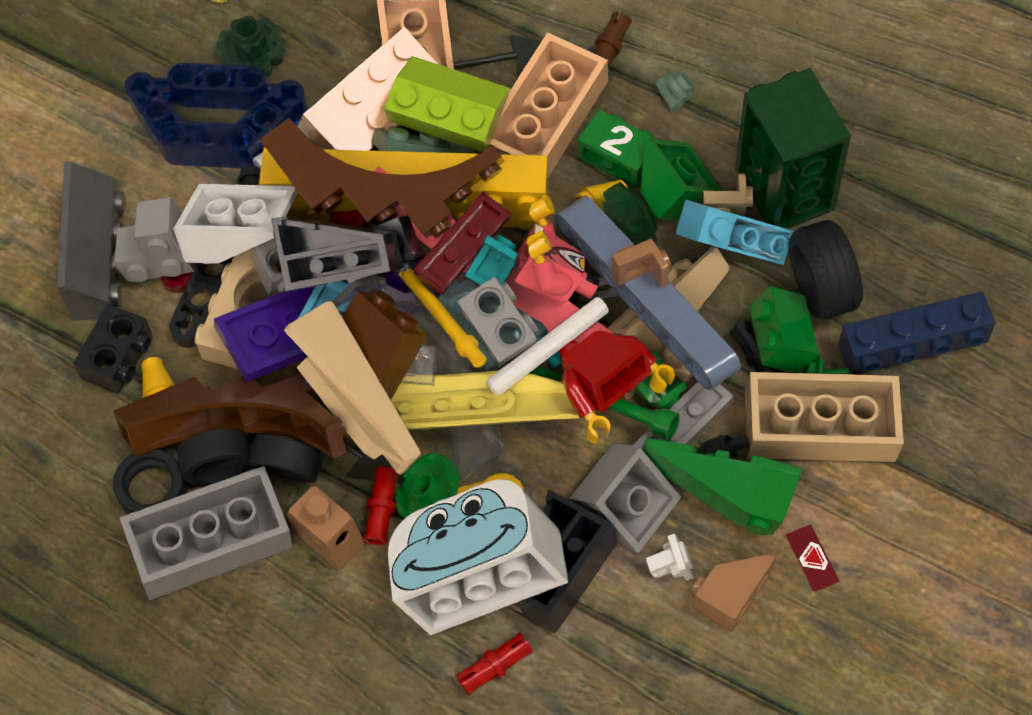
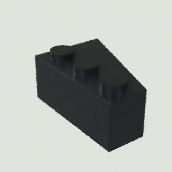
[518,489,618,634]

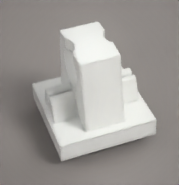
[646,533,694,581]

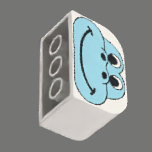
[388,480,568,635]

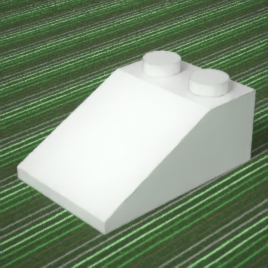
[173,184,298,264]

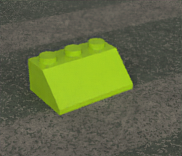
[384,56,510,152]

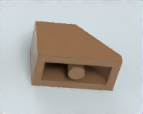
[691,554,775,632]

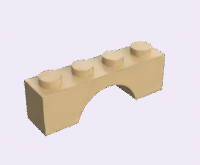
[195,248,282,370]

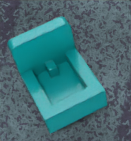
[465,235,520,286]

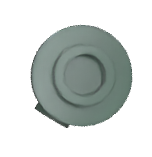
[656,70,694,112]

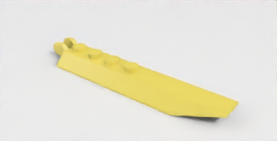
[270,371,585,439]

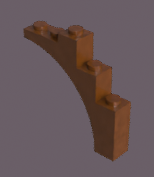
[260,118,505,238]
[113,373,347,459]

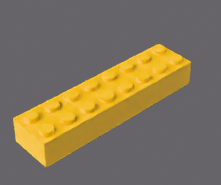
[259,148,548,230]

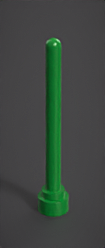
[530,366,680,441]

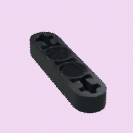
[169,256,234,348]

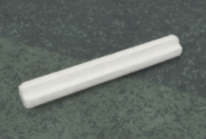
[486,297,609,396]

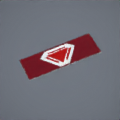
[785,524,840,592]

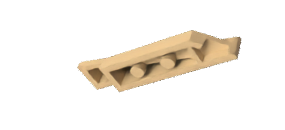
[607,246,729,399]
[284,301,421,475]

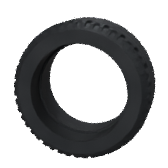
[789,220,863,320]

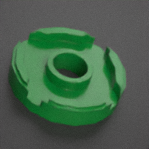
[395,453,460,518]

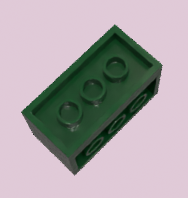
[735,68,851,229]

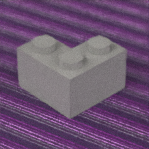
[114,197,195,282]

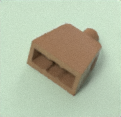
[287,485,365,571]

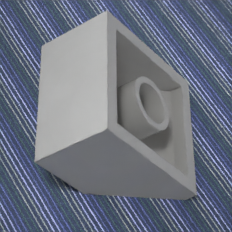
[569,443,681,553]

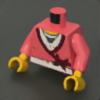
[514,195,600,303]

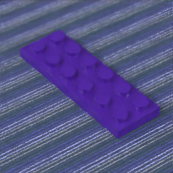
[214,247,441,382]

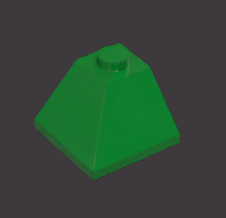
[641,138,723,220]

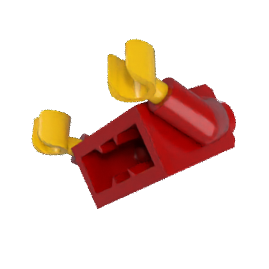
[559,330,675,444]

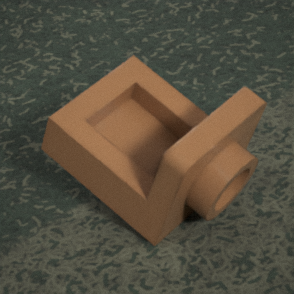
[611,238,672,287]

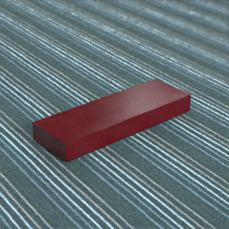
[413,192,511,296]

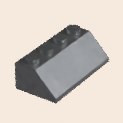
[57,162,126,321]

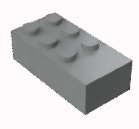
[120,466,293,600]

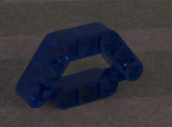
[125,63,308,169]

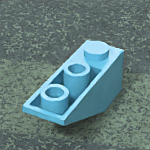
[675,200,794,265]

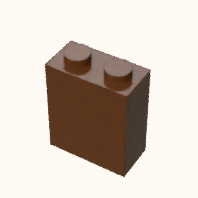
[343,290,428,400]

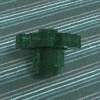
[216,16,286,80]
[602,182,658,245]

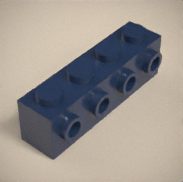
[838,291,996,375]

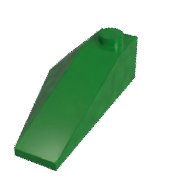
[641,438,802,536]

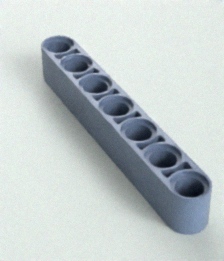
[555,195,741,390]

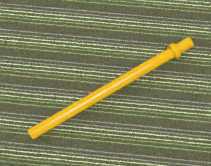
[368,224,486,367]

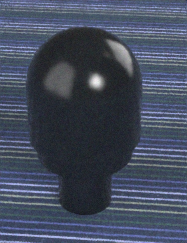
[698,434,749,460]

